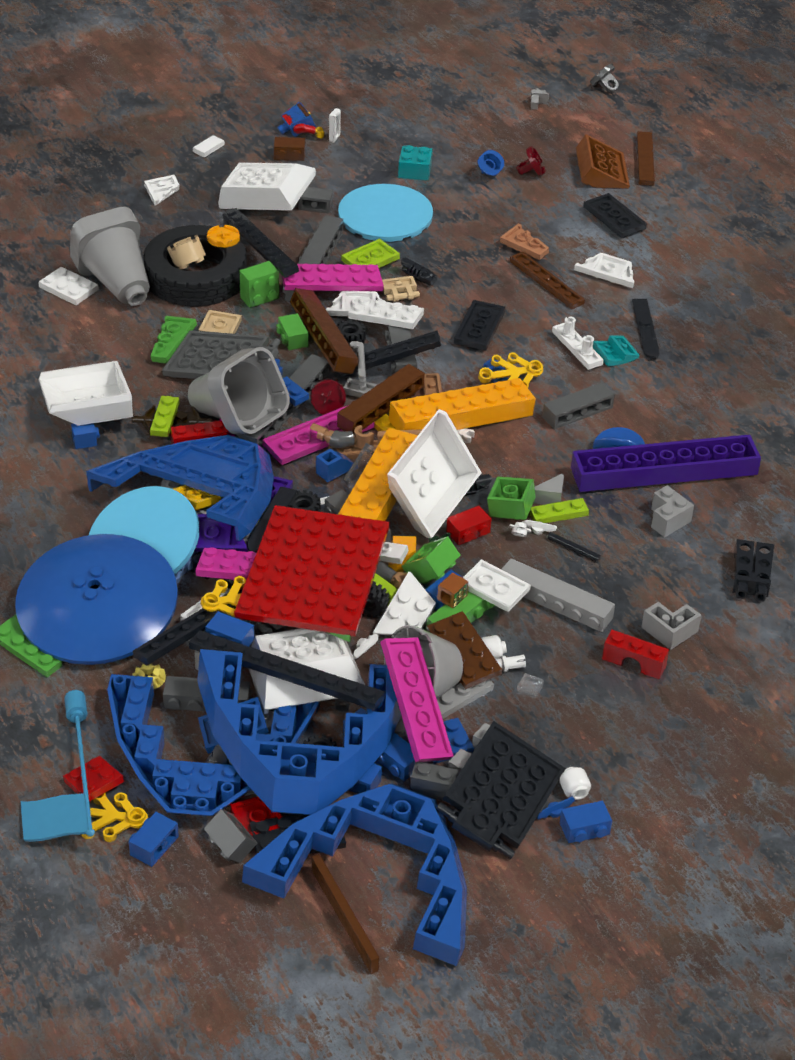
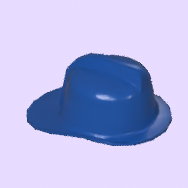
[477,150,504,176]

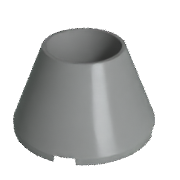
[384,625,463,698]

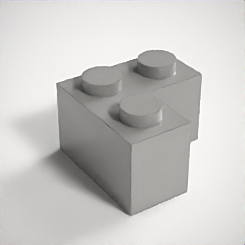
[651,485,694,538]
[642,602,701,650]

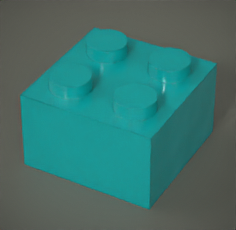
[398,145,433,181]

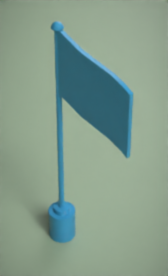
[20,690,95,842]

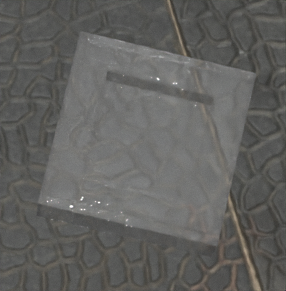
[517,673,544,698]

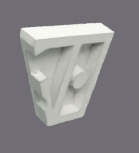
[144,175,179,206]

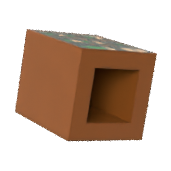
[437,572,469,608]

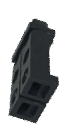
[733,539,774,602]

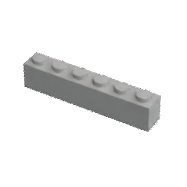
[501,558,615,632]

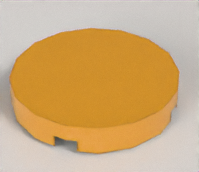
[207,225,240,248]

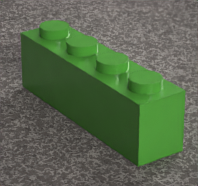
[426,591,494,631]

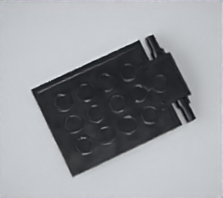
[436,721,566,859]

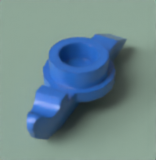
[537,796,575,819]

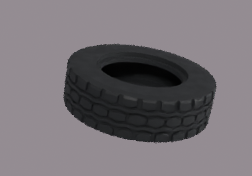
[143,225,247,307]

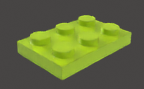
[341,239,400,268]

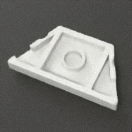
[574,253,634,288]
[326,291,382,317]
[373,572,436,637]

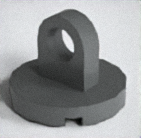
[590,64,618,93]

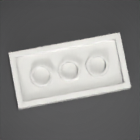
[348,297,424,329]

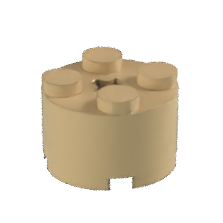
[167,235,206,270]

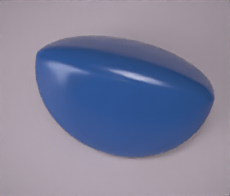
[593,427,645,449]

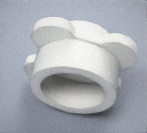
[509,522,531,537]

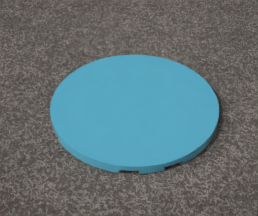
[338,184,433,242]
[89,486,199,574]

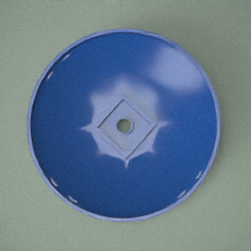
[15,534,178,665]

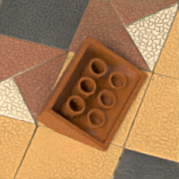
[576,134,630,189]

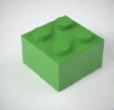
[240,261,279,308]
[487,476,536,520]
[402,536,461,584]

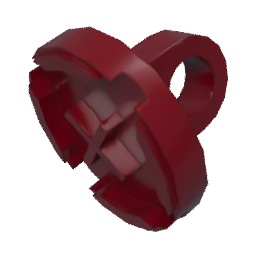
[516,146,546,176]
[310,379,346,415]

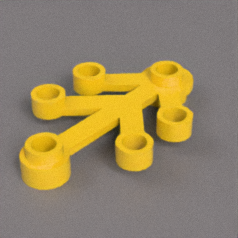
[478,352,543,388]
[200,576,246,620]
[81,792,148,842]

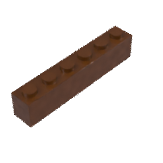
[337,364,425,433]

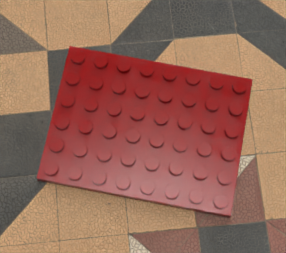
[234,505,389,637]

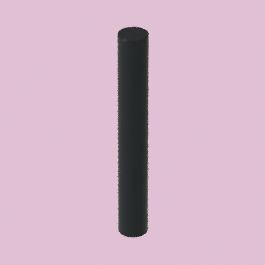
[548,532,601,562]

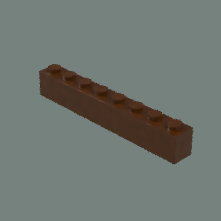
[290,288,358,374]

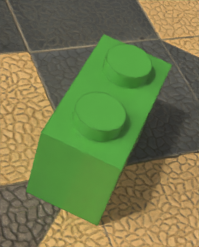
[276,313,308,350]

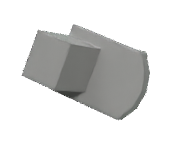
[531,88,549,110]

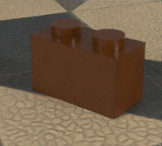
[274,137,305,161]

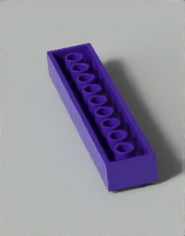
[571,434,761,492]

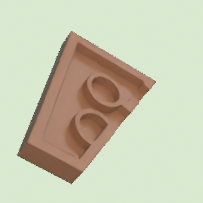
[500,223,549,260]

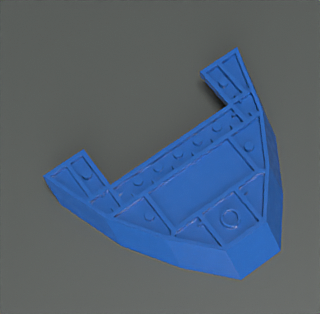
[86,435,274,541]

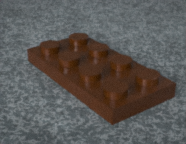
[427,611,502,690]

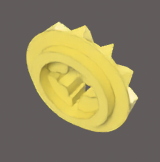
[132,663,166,689]

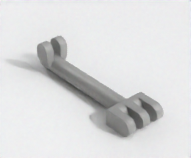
[350,341,367,390]

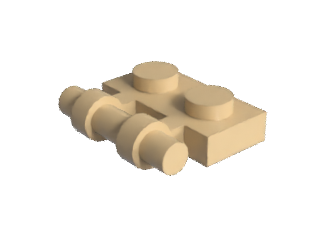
[382,276,420,302]

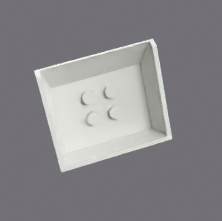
[218,163,315,210]
[38,361,133,426]
[387,409,482,538]
[249,628,365,714]

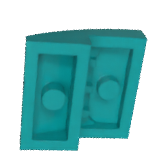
[593,335,640,366]

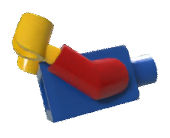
[278,102,325,138]

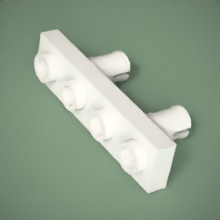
[552,317,603,370]

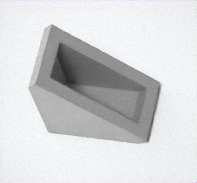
[533,474,564,505]

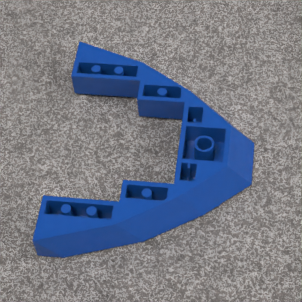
[197,649,402,815]
[107,674,320,816]
[242,784,467,966]

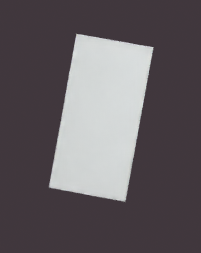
[329,108,341,143]
[193,135,225,158]

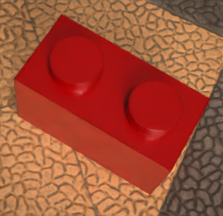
[446,505,492,545]

